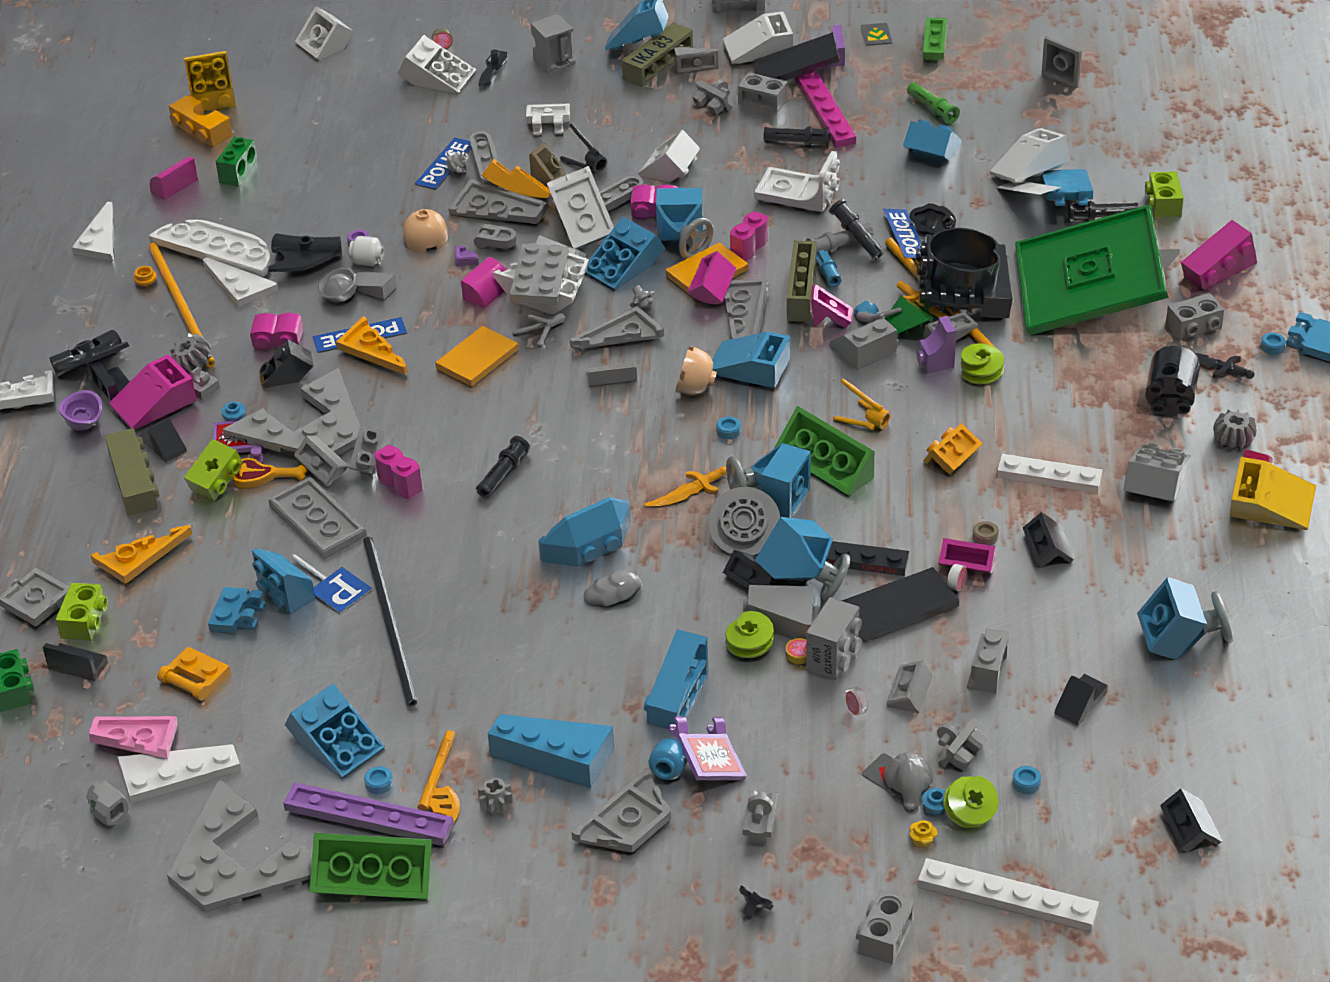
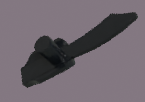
[478,49,508,87]

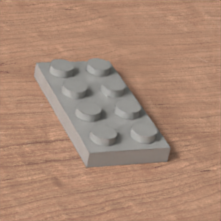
[510,243,569,305]

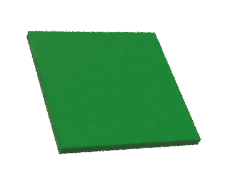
[1015,205,1169,336]

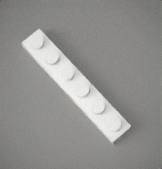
[918,858,1099,932]

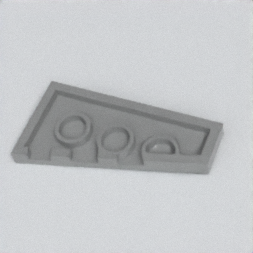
[448,179,548,224]
[725,278,769,339]

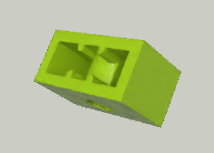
[184,439,243,502]

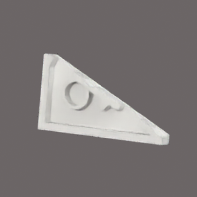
[72,202,114,261]
[203,257,278,307]

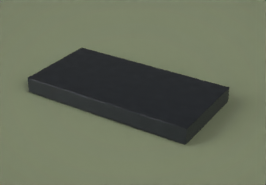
[754,32,840,81]
[841,567,959,641]

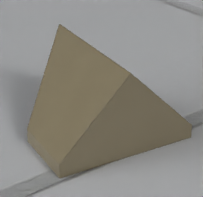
[529,142,567,187]

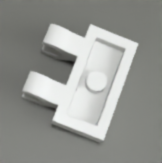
[526,103,570,135]

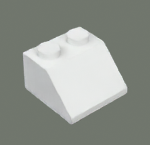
[295,6,354,60]
[638,129,700,182]

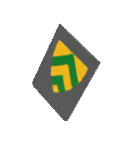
[861,23,893,45]

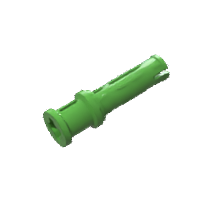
[907,82,960,124]

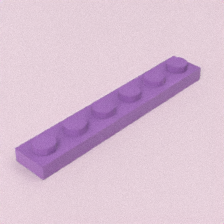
[283,782,454,846]

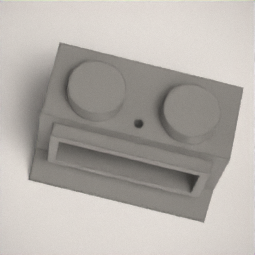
[966,628,1009,694]

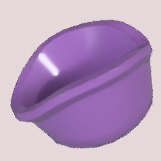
[59,390,102,431]

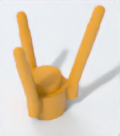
[833,379,891,431]

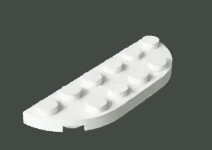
[149,220,271,278]

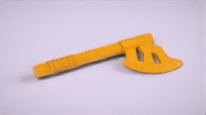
[417,730,460,823]

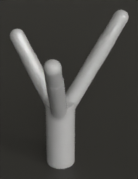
[857,308,902,344]
[512,313,565,346]

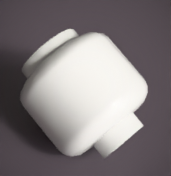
[349,236,384,267]

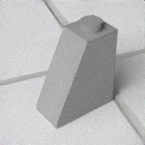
[743,585,813,640]

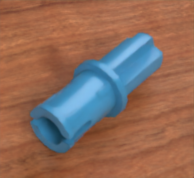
[817,250,842,287]

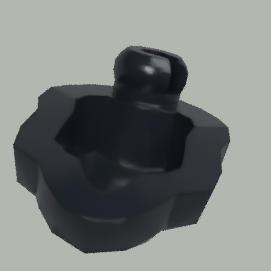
[909,203,956,235]

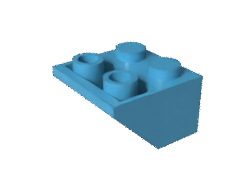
[903,119,962,161]
[252,548,315,614]

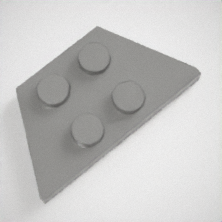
[571,768,671,853]

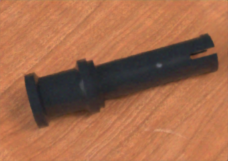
[763,126,831,147]
[829,198,885,261]
[1068,201,1139,222]
[476,436,531,498]

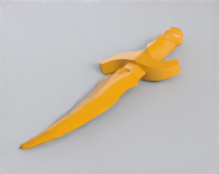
[897,281,950,318]
[644,466,726,506]

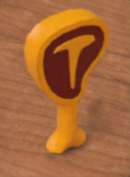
[232,458,309,489]

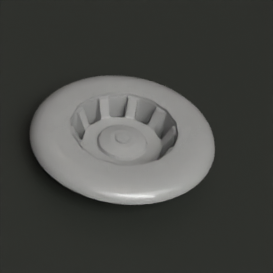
[708,487,780,555]

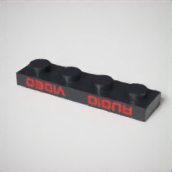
[826,541,909,576]

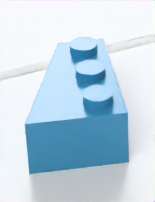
[644,629,709,729]

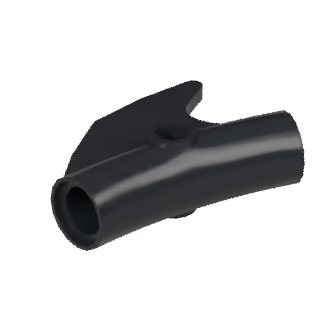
[267,233,342,272]
[49,330,129,377]

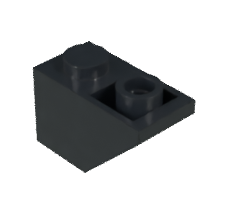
[259,339,314,388]

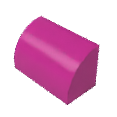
[149,157,198,200]
[688,251,736,304]
[461,257,507,308]
[939,538,997,574]

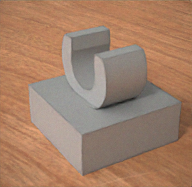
[190,367,220,400]

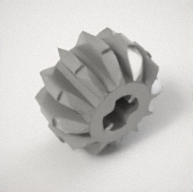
[170,333,212,373]
[1213,410,1257,450]

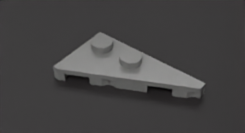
[570,306,664,349]

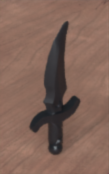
[1193,352,1255,379]

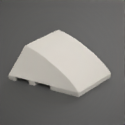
[493,253,589,315]

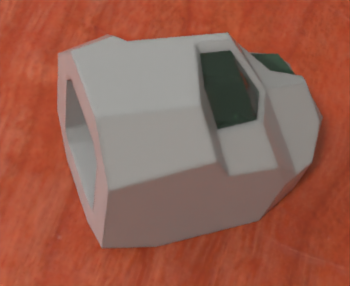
[86,780,129,826]

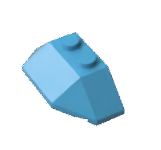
[538,497,631,567]

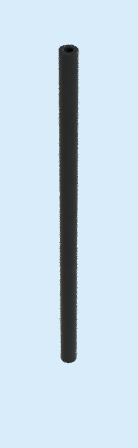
[363,537,417,707]

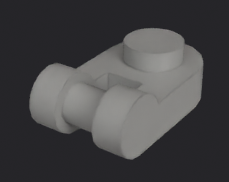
[474,224,517,249]

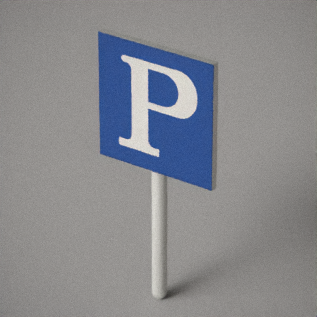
[292,555,373,614]

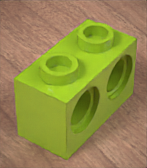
[1145,171,1184,217]
[56,583,108,641]

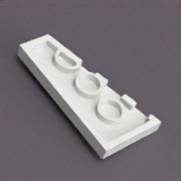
[0,369,54,409]
[118,744,241,803]

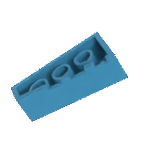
[487,714,615,788]

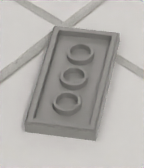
[268,477,367,559]

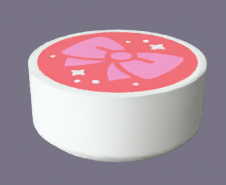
[947,564,967,592]

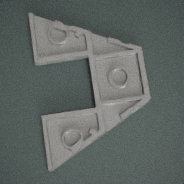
[223,368,360,456]
[167,780,312,913]

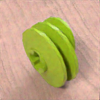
[961,343,1004,384]
[725,611,774,658]
[943,776,999,829]

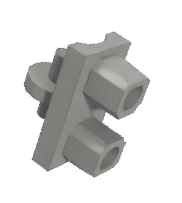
[692,80,732,115]
[348,425,385,475]
[937,717,987,771]
[743,790,778,843]

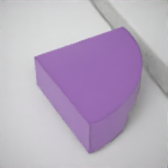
[455,246,479,266]

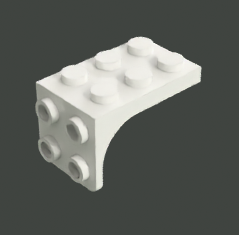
[754,151,840,212]

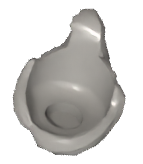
[884,752,933,810]

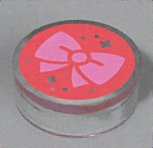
[845,687,868,716]

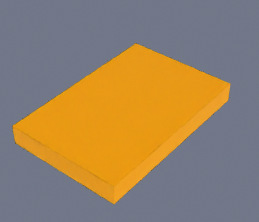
[665,242,749,294]
[435,326,519,387]

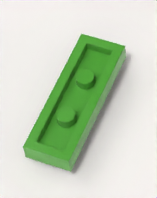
[923,18,947,61]

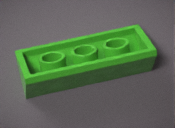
[774,406,875,496]
[310,833,432,899]

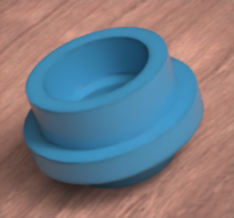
[221,401,246,421]
[922,788,946,815]

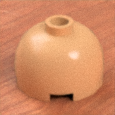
[403,209,448,252]
[675,346,717,396]

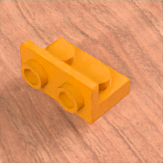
[923,423,983,475]

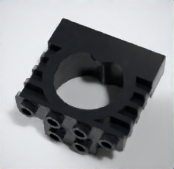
[916,228,1013,318]

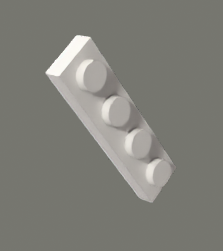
[997,454,1103,494]

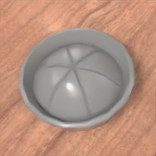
[318,268,356,303]

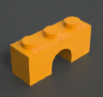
[169,95,233,147]

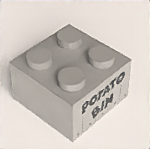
[807,597,862,680]

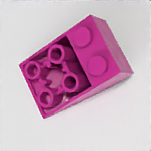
[109,354,197,430]

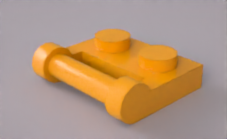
[157,646,231,701]

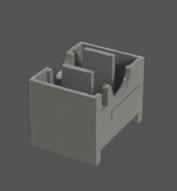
[531,14,575,73]

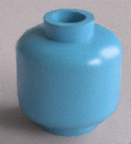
[648,738,688,780]

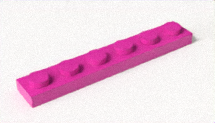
[794,70,856,148]

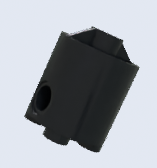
[1145,345,1200,415]

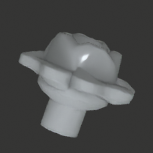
[446,151,468,174]
[630,285,655,310]

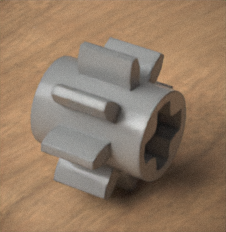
[478,778,513,813]

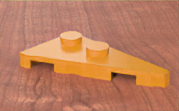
[336,317,408,375]
[90,525,192,584]

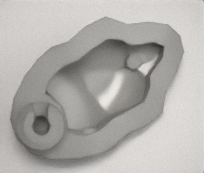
[584,570,642,606]

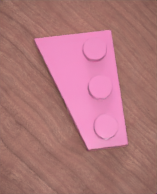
[89,716,178,759]

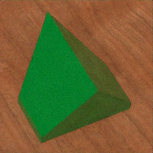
[884,296,933,337]

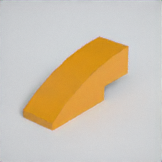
[481,159,551,198]

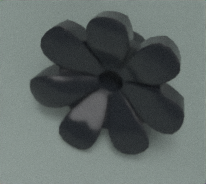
[739,885,774,918]

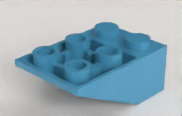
[605,0,668,50]
[585,217,665,290]
[712,331,790,388]
[285,683,385,779]

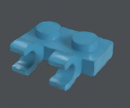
[208,587,266,633]

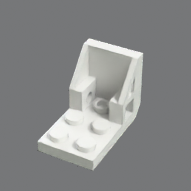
[547,166,614,250]

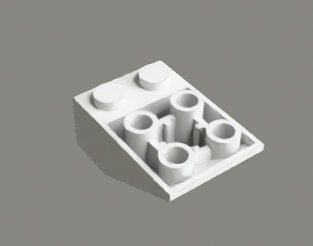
[723,11,793,64]
[397,35,476,94]
[990,128,1070,183]

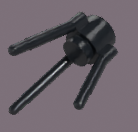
[560,123,608,172]

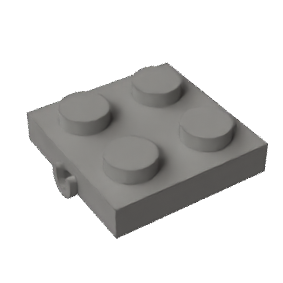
[0,568,69,626]

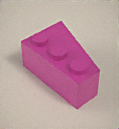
[1181,220,1258,291]

